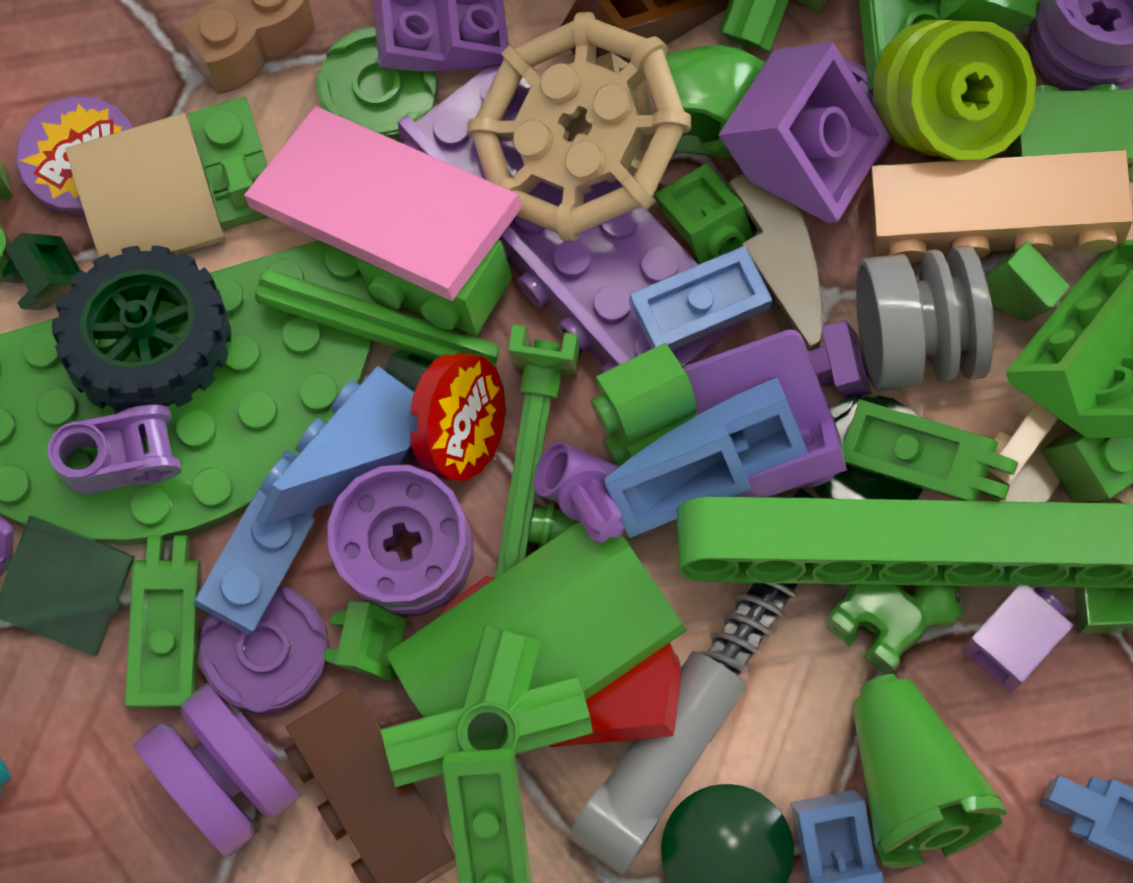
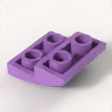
[373,0,509,71]

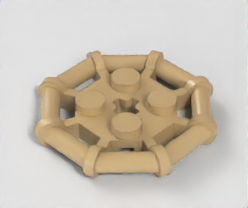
[466,12,691,241]

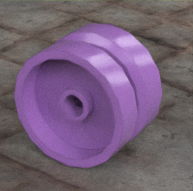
[133,683,301,858]

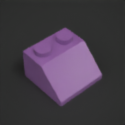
[719,41,890,223]

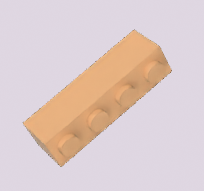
[870,150,1133,263]

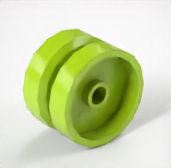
[873,20,1036,160]

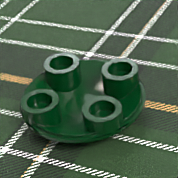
[661,784,794,883]

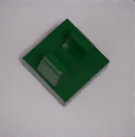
[2,233,80,310]

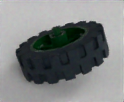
[52,246,231,414]

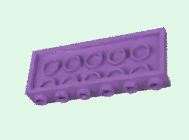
[397,64,744,374]

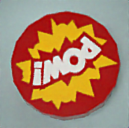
[410,352,506,481]

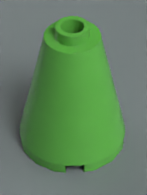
[852,674,1007,869]

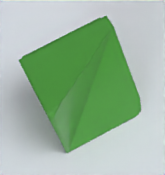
[985,240,1070,321]
[1074,587,1133,634]

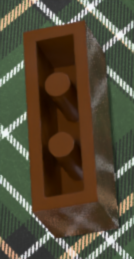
[284,685,456,883]

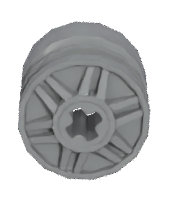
[856,245,994,391]

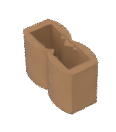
[182,0,315,94]

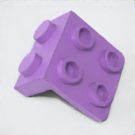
[683,330,847,498]

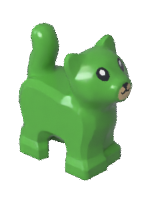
[825,584,964,674]

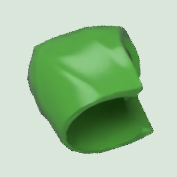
[666,45,765,158]

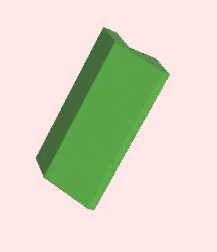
[1006,239,1133,438]
[385,521,687,750]

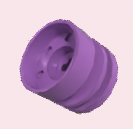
[1028,0,1133,91]
[327,465,474,616]

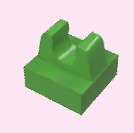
[323,601,407,683]

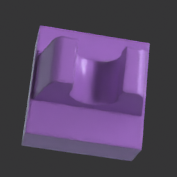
[808,320,872,398]

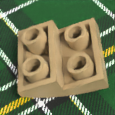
[65,113,226,258]

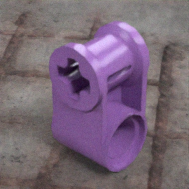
[48,405,182,495]

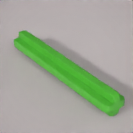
[255,269,499,366]

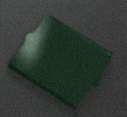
[0,516,136,656]

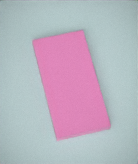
[244,106,522,301]

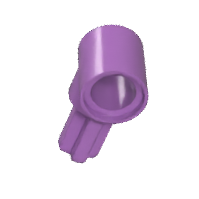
[534,441,624,543]

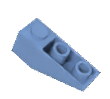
[256,366,418,525]

